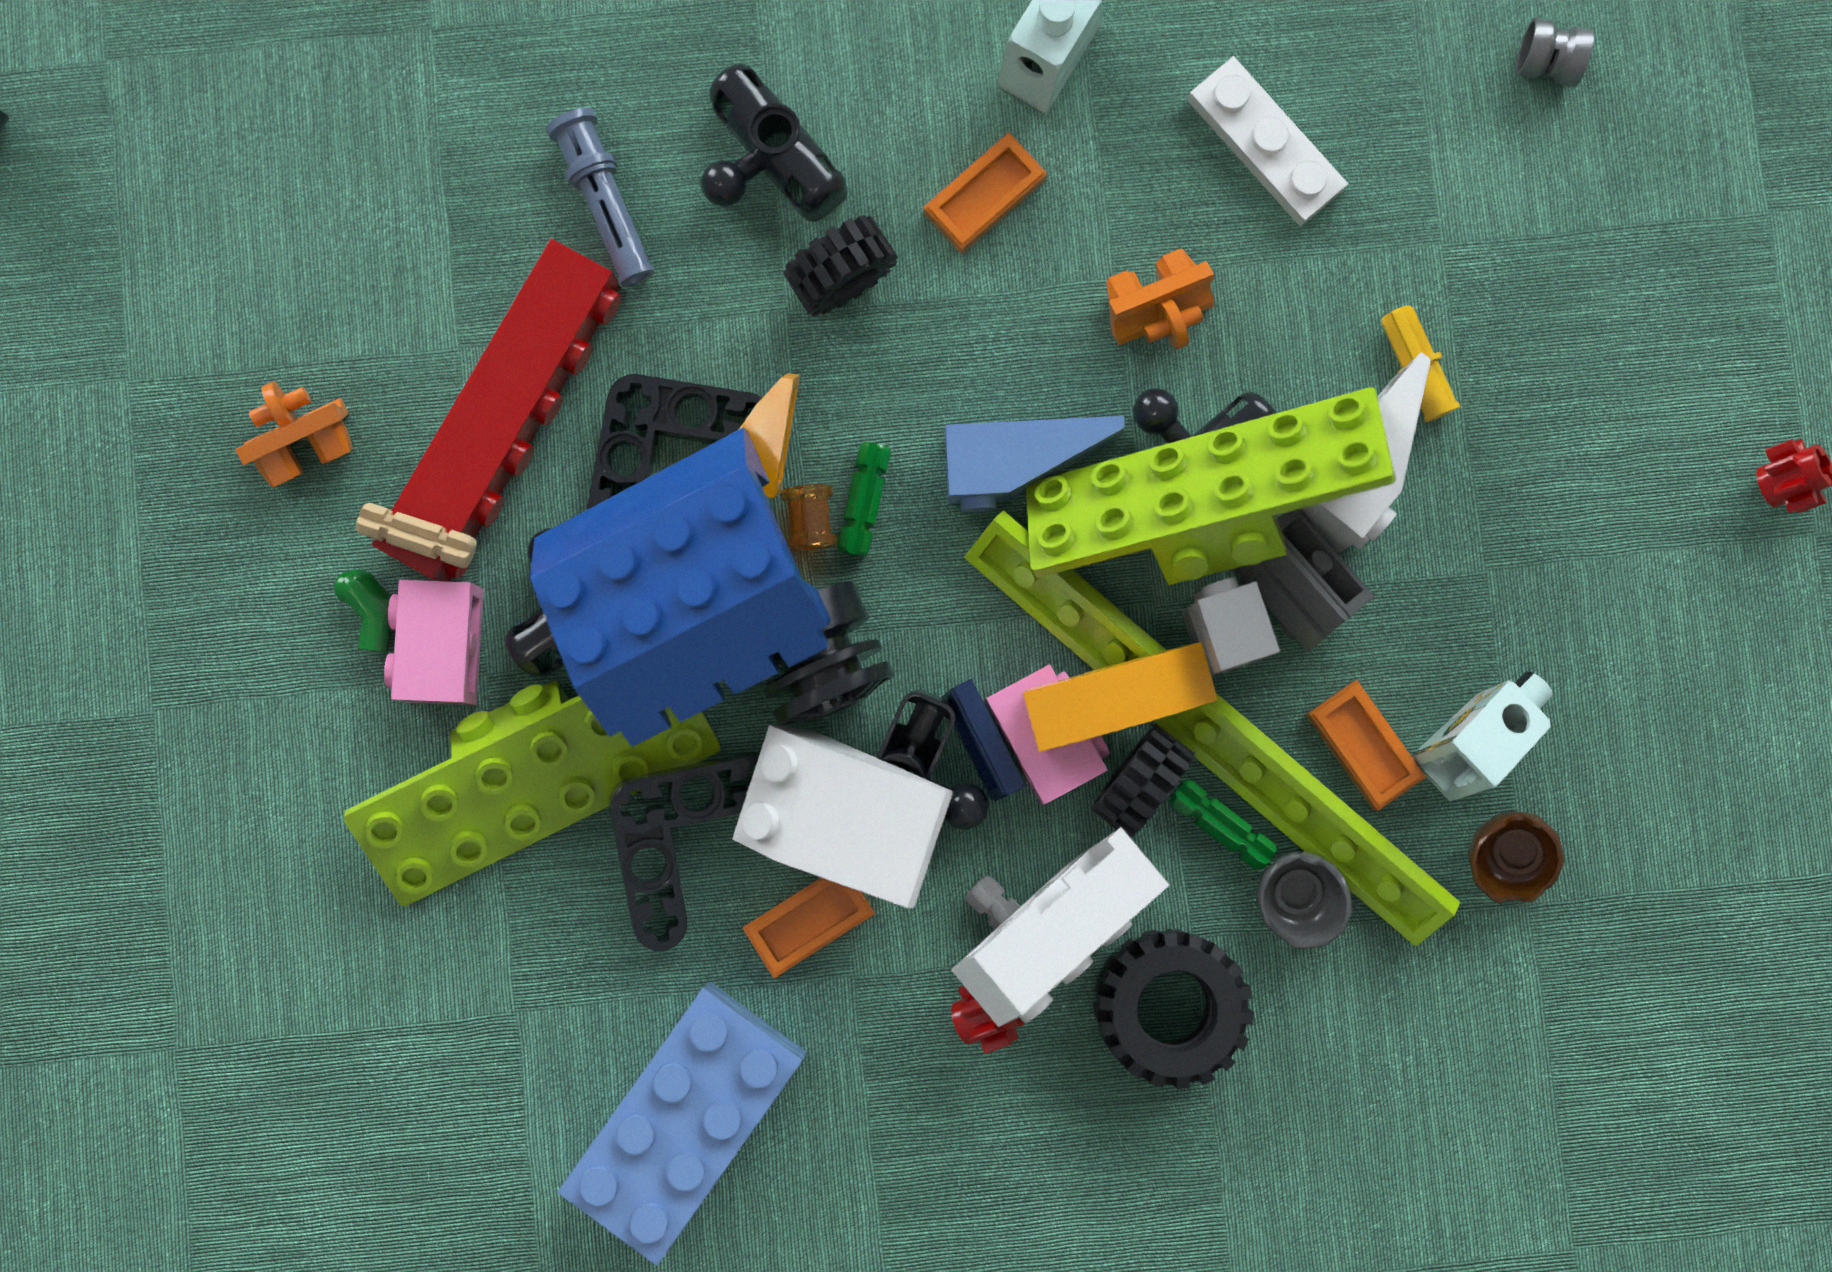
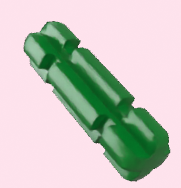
[837,442,891,557]
[1169,779,1277,870]

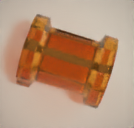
[781,484,838,551]

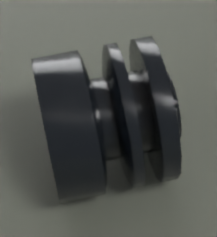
[763,581,895,726]

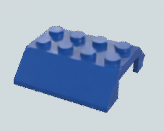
[530,428,832,747]

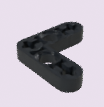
[587,374,763,510]
[609,753,760,951]

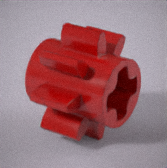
[1756,438,1832,514]
[951,986,1025,1054]

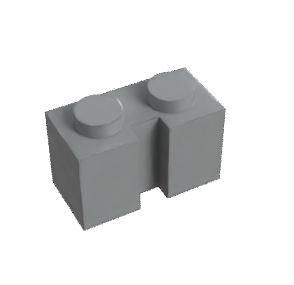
[1181,577,1280,677]

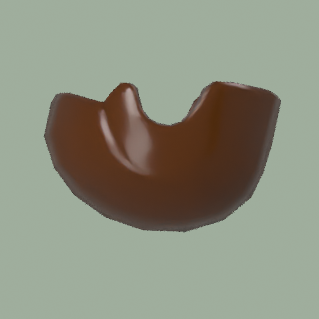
[1468,812,1565,904]

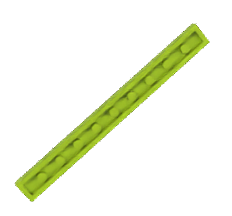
[964,510,1460,947]

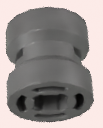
[1515,17,1594,88]

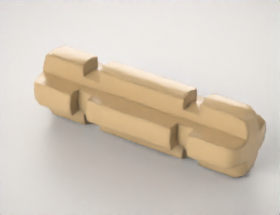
[356,503,477,568]

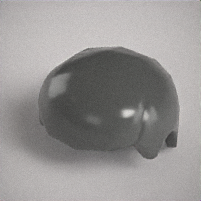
[1256,851,1353,949]

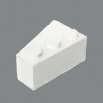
[951,828,1170,1027]

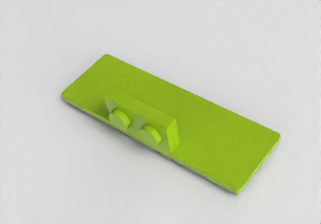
[1026,387,1396,585]
[344,679,721,906]

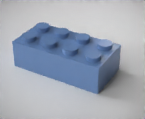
[557,982,807,1266]

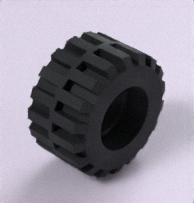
[1093,929,1254,1089]

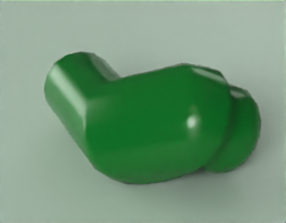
[334,569,391,653]

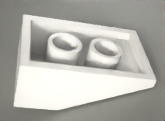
[1298,352,1431,554]
[732,725,953,908]

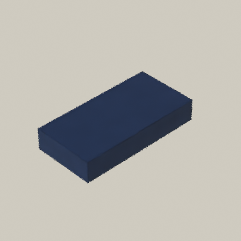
[941,679,1026,801]

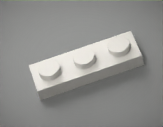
[1187,56,1348,227]

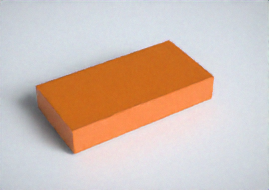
[923,132,1048,255]
[1305,680,1426,811]
[742,877,875,978]

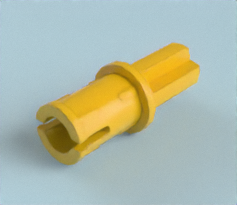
[1381,305,1461,423]

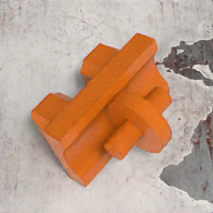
[1106,248,1214,350]
[235,381,353,488]

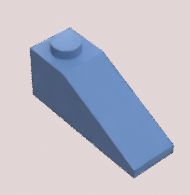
[945,416,1125,513]

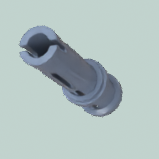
[546,108,655,287]

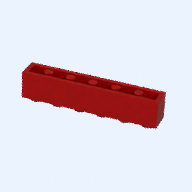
[371,238,622,582]

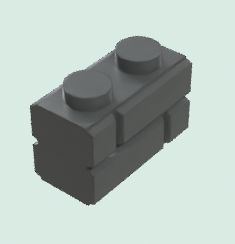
[1234,509,1374,653]

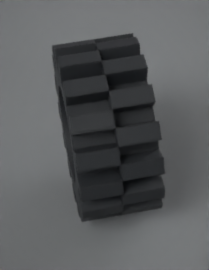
[783,215,898,316]
[1091,724,1195,839]

